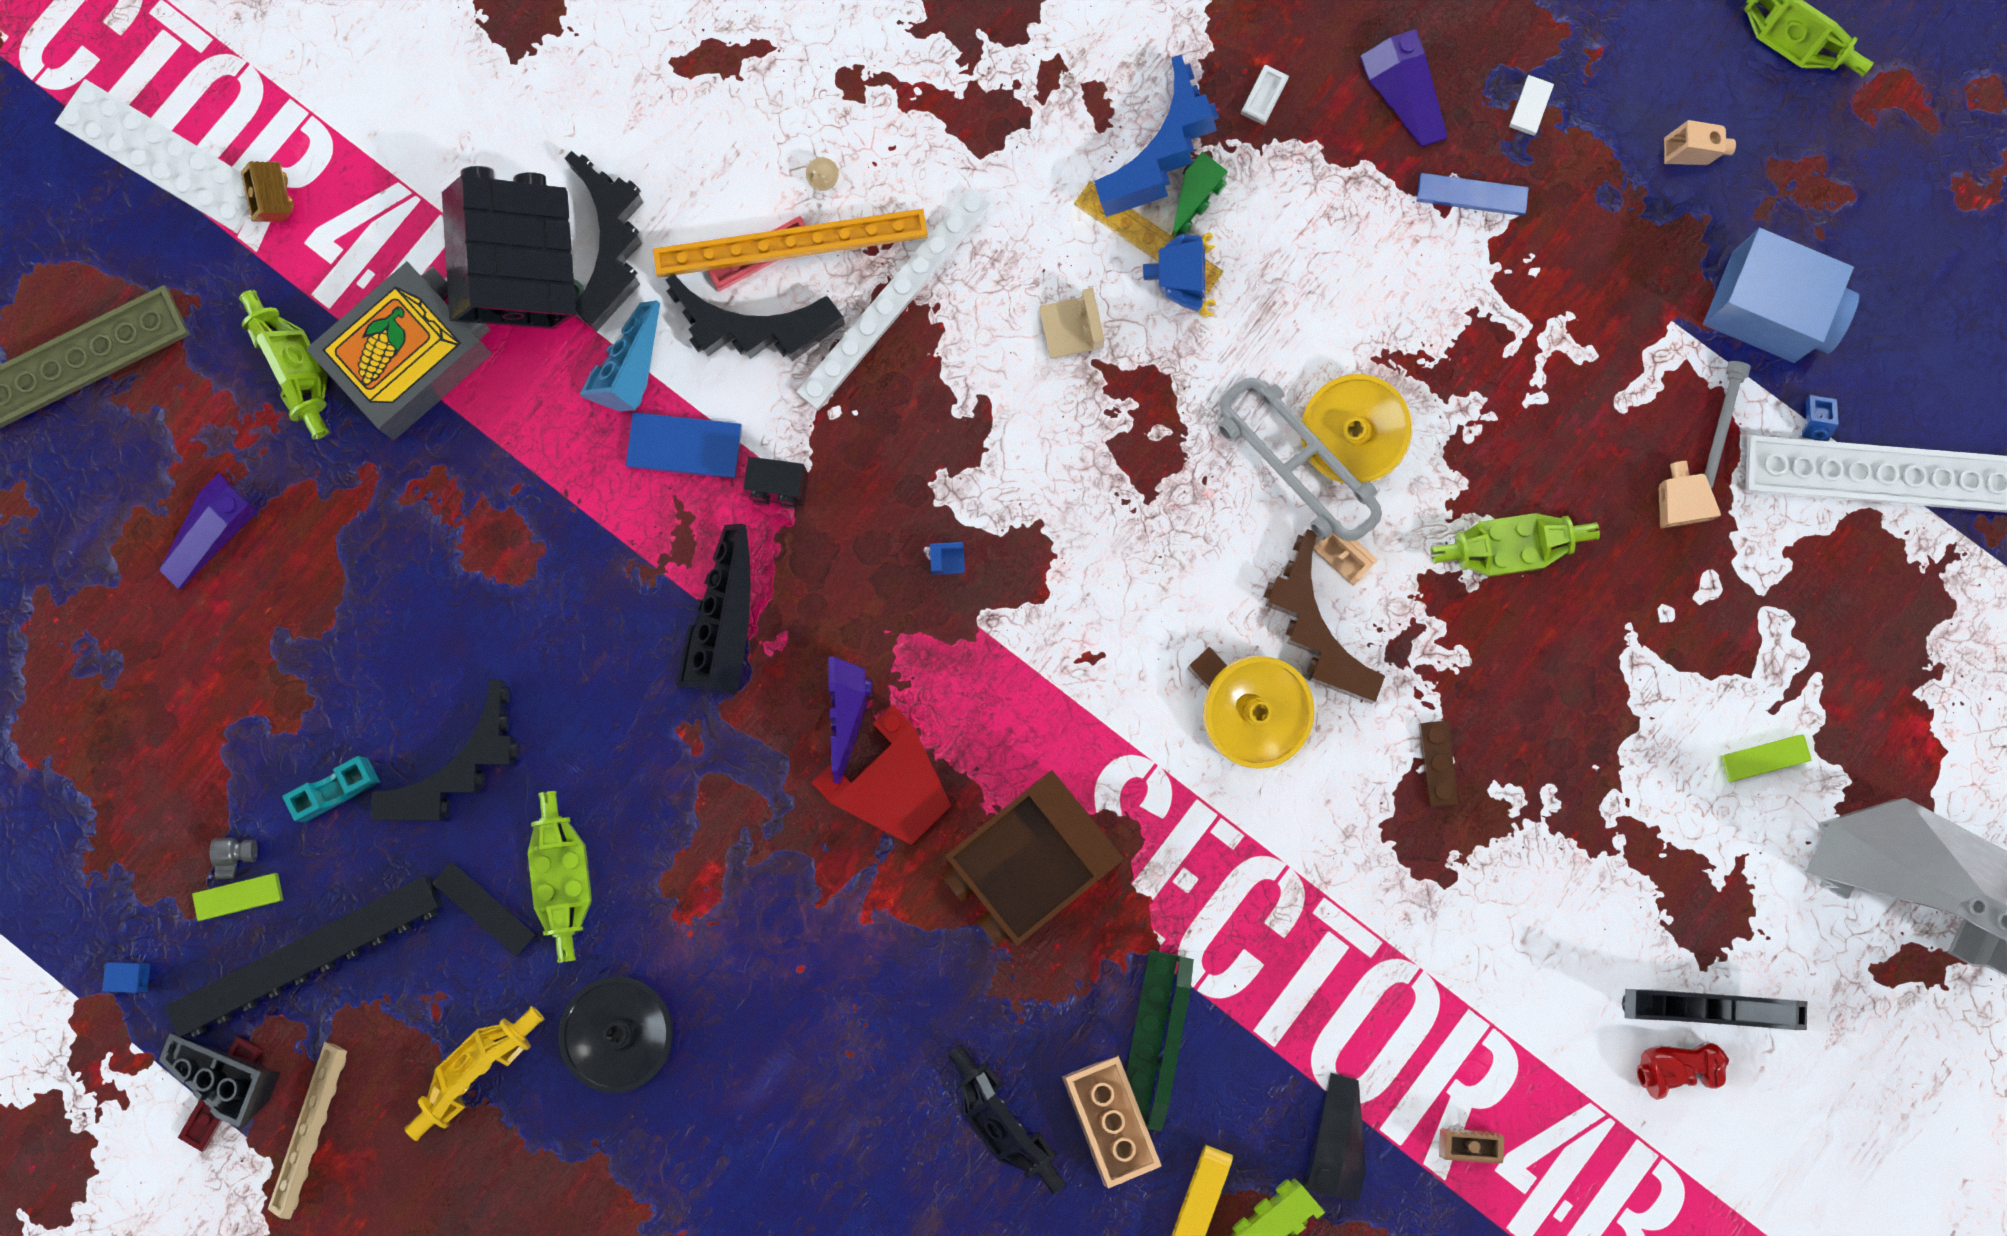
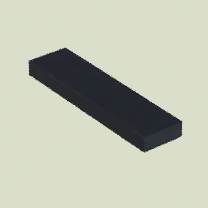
[432,862,537,957]

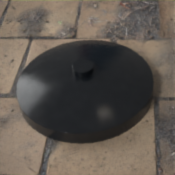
[559,977,674,1093]

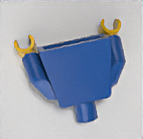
[1143,233,1216,318]

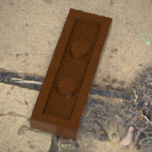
[1418,720,1459,807]

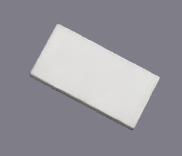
[1241,65,1289,126]
[1509,75,1554,136]

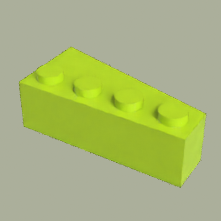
[1229,1178,1325,1236]

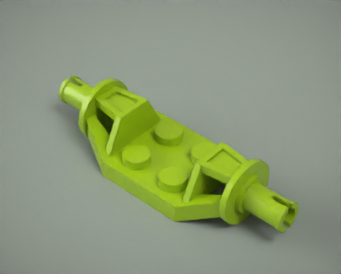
[1743,0,1874,77]
[239,290,329,439]
[1430,513,1600,577]
[528,791,592,963]

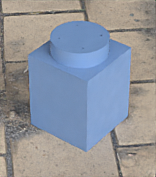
[1703,227,1859,363]

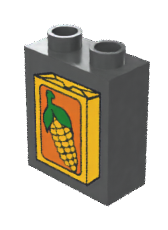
[306,261,492,440]

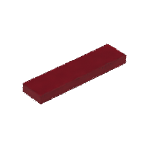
[177,1036,264,1152]

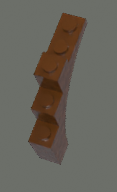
[1263,529,1385,704]

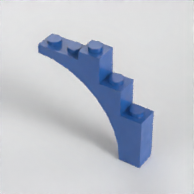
[1094,54,1219,217]

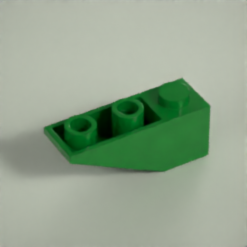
[1171,151,1228,239]

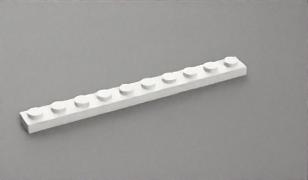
[796,187,992,411]

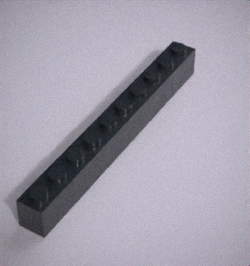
[165,876,445,1039]

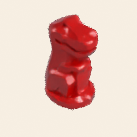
[1637,1042,1729,1100]

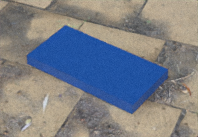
[626,412,743,479]

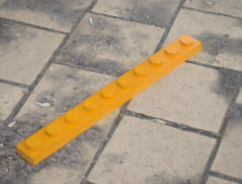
[653,209,928,278]

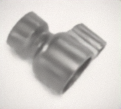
[210,838,258,879]

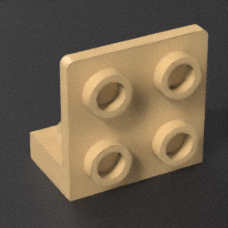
[1039,288,1105,359]

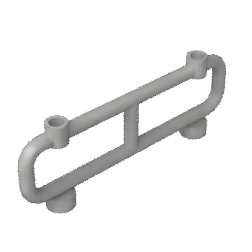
[1218,377,1382,541]

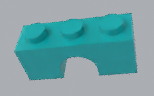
[282,756,380,822]

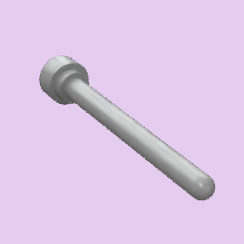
[1705,361,1751,488]

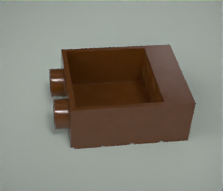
[941,770,1124,947]

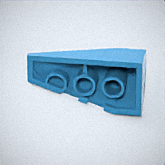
[580,300,660,412]

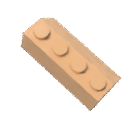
[1062,1056,1162,1188]

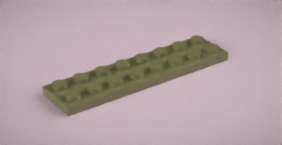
[0,285,190,428]

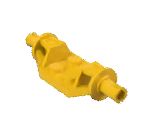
[404,1006,544,1141]

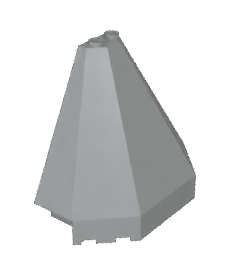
[1806,798,2007,978]

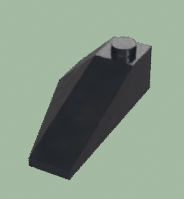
[159,1033,280,1128]
[1303,1072,1366,1201]

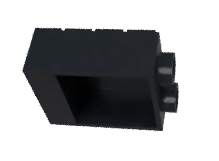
[442,166,576,329]

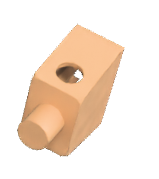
[1664,120,1736,165]
[1659,461,1721,529]

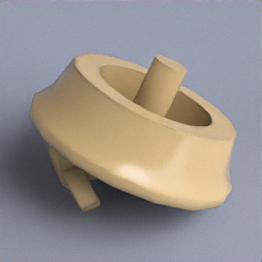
[806,157,839,191]

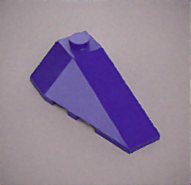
[1360,29,1447,147]
[159,473,259,589]
[828,657,872,784]

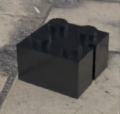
[743,456,809,510]

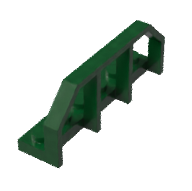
[1126,950,1194,1132]

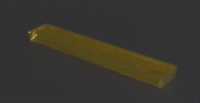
[1074,181,1224,295]

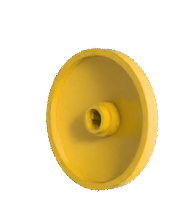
[1301,374,1413,484]
[1203,656,1315,769]

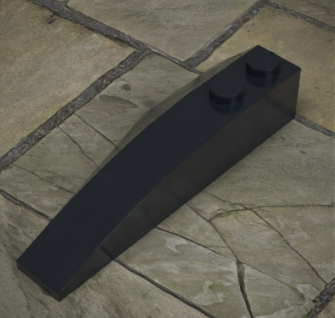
[676,524,751,695]

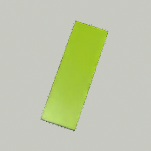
[1720,734,1812,783]
[192,873,284,921]

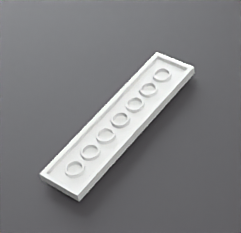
[55,79,250,233]

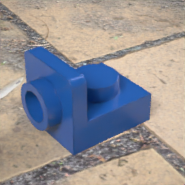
[1802,395,1839,441]

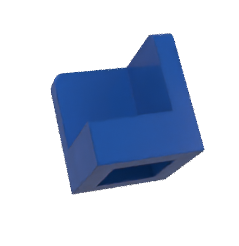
[930,542,965,575]
[103,962,150,993]

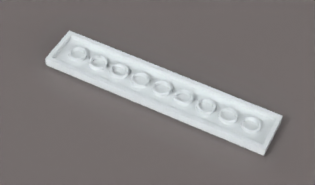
[1745,435,2007,513]

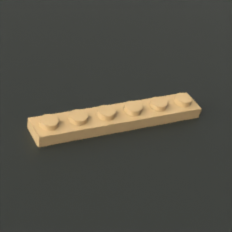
[268,1042,347,1219]

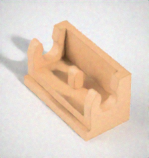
[1313,533,1378,586]

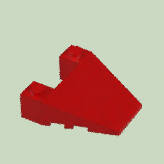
[811,704,952,845]

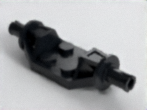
[947,1044,1067,1195]

